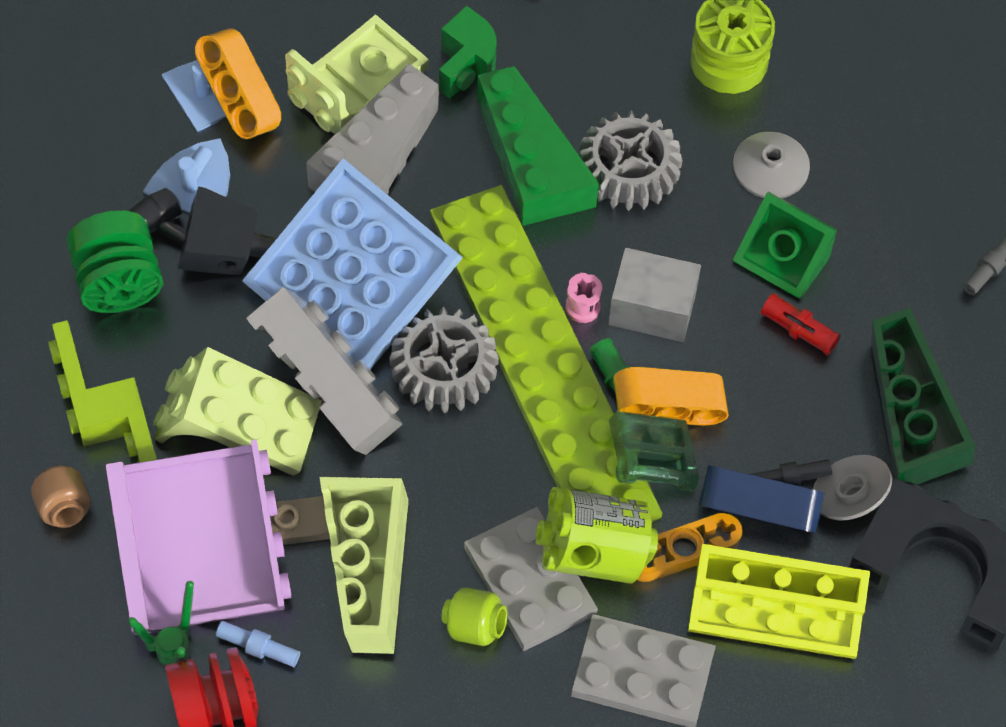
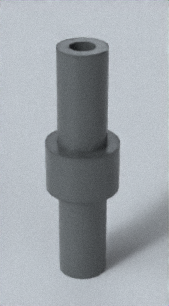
[963,236,1006,296]

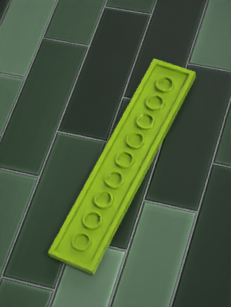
[430,185,662,523]

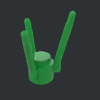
[128,581,194,666]

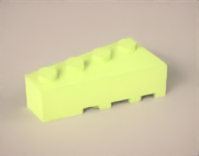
[319,477,409,654]

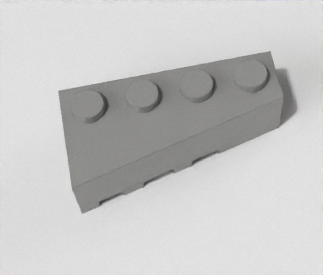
[306,63,439,195]
[246,287,403,455]

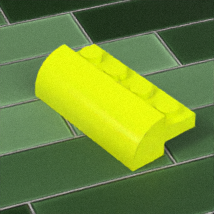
[688,544,870,659]

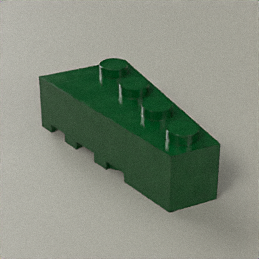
[871,307,976,485]

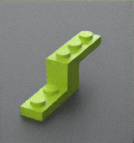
[48,320,157,463]

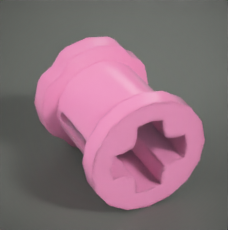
[565,273,603,323]

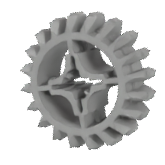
[578,110,682,212]
[390,306,499,413]

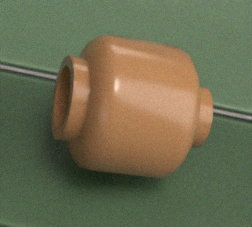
[31,466,90,528]

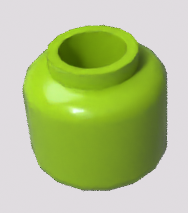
[442,587,508,646]

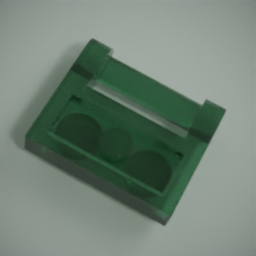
[609,411,699,491]

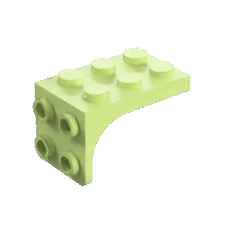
[285,15,429,134]
[153,347,322,476]

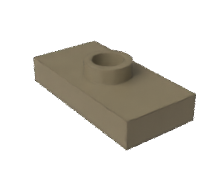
[270,496,330,545]

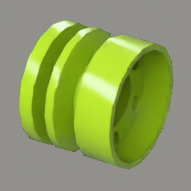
[690,0,775,94]

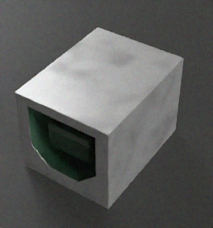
[608,248,701,342]

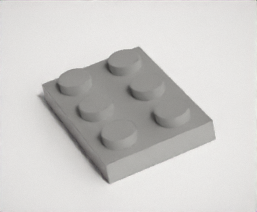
[464,507,598,651]
[571,614,716,727]

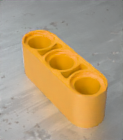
[195,28,281,139]
[613,367,729,426]

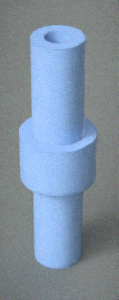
[216,621,300,667]

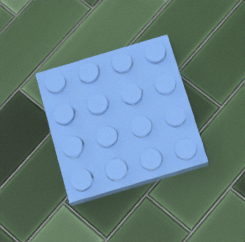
[243,158,463,370]

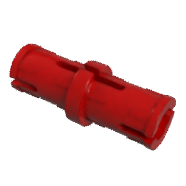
[761,293,841,356]

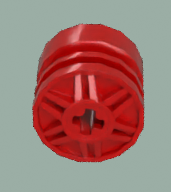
[165,647,259,727]

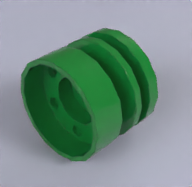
[65,210,163,313]

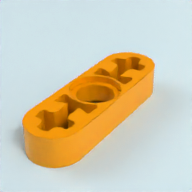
[637,513,742,582]

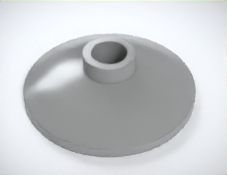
[733,132,810,198]
[813,455,892,520]

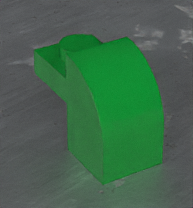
[439,6,497,99]

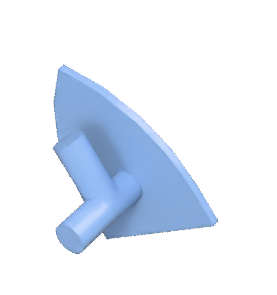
[162,60,226,132]
[143,138,230,214]

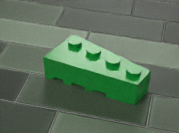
[477,66,599,226]

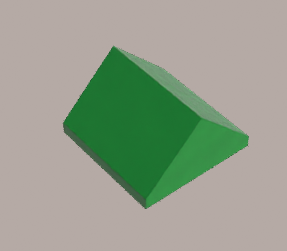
[732,192,837,299]

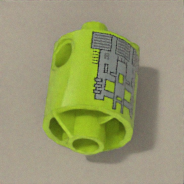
[535,487,658,584]

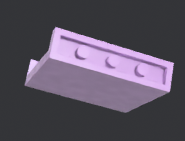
[106,439,291,635]

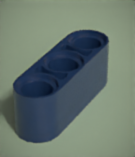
[699,465,825,533]

